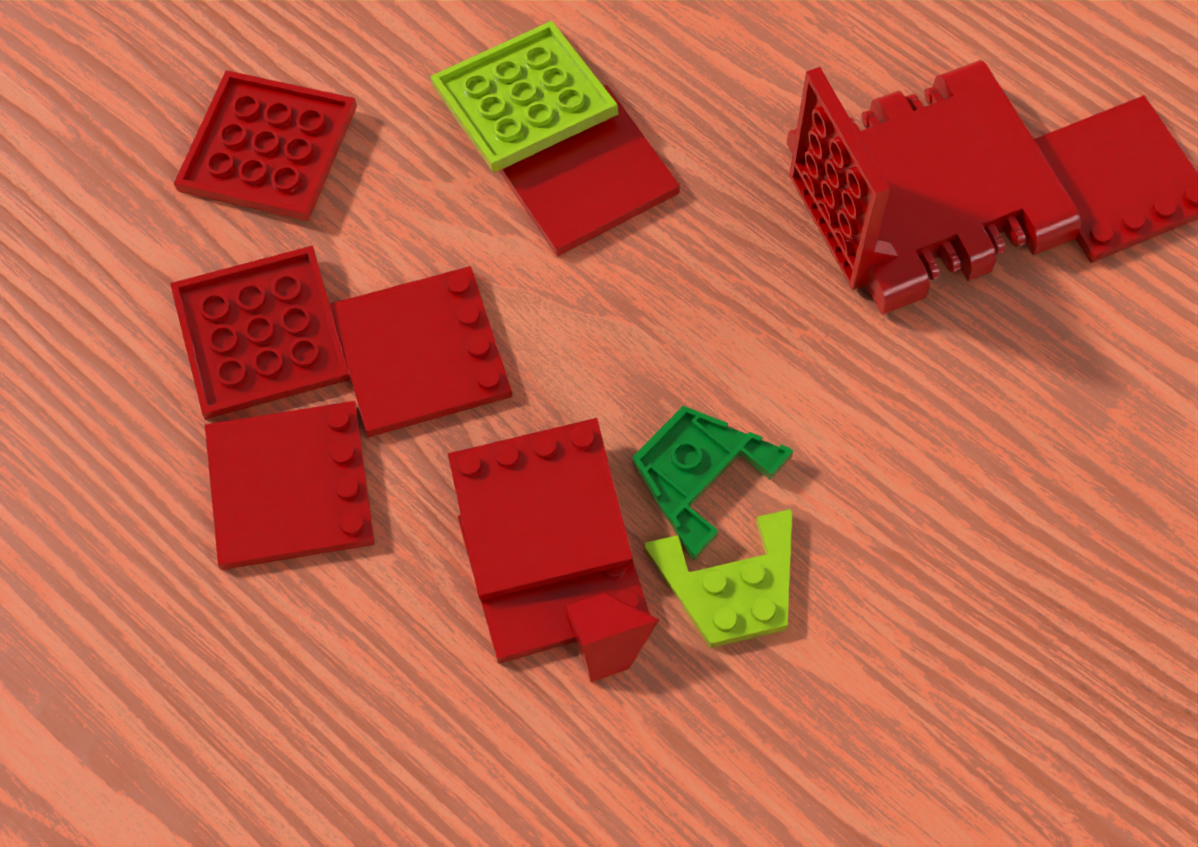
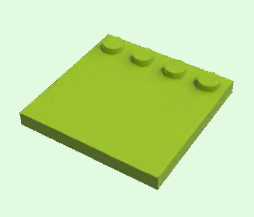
[430,21,619,173]

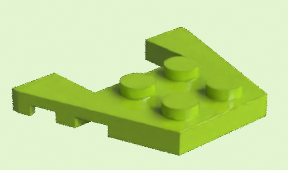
[644,509,792,648]

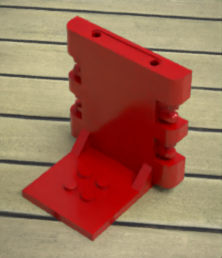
[786,60,1081,315]

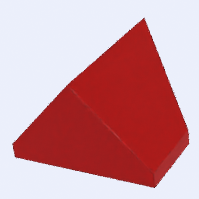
[565,593,659,682]

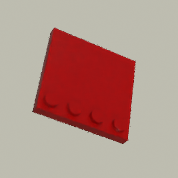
[173,70,357,221]
[499,84,680,257]
[1034,95,1198,263]
[170,245,351,420]
[330,266,512,438]
[205,401,375,570]
[447,418,634,601]
[457,515,650,664]

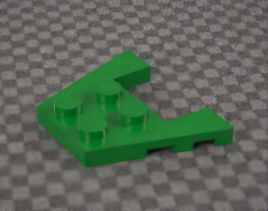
[632,406,794,560]

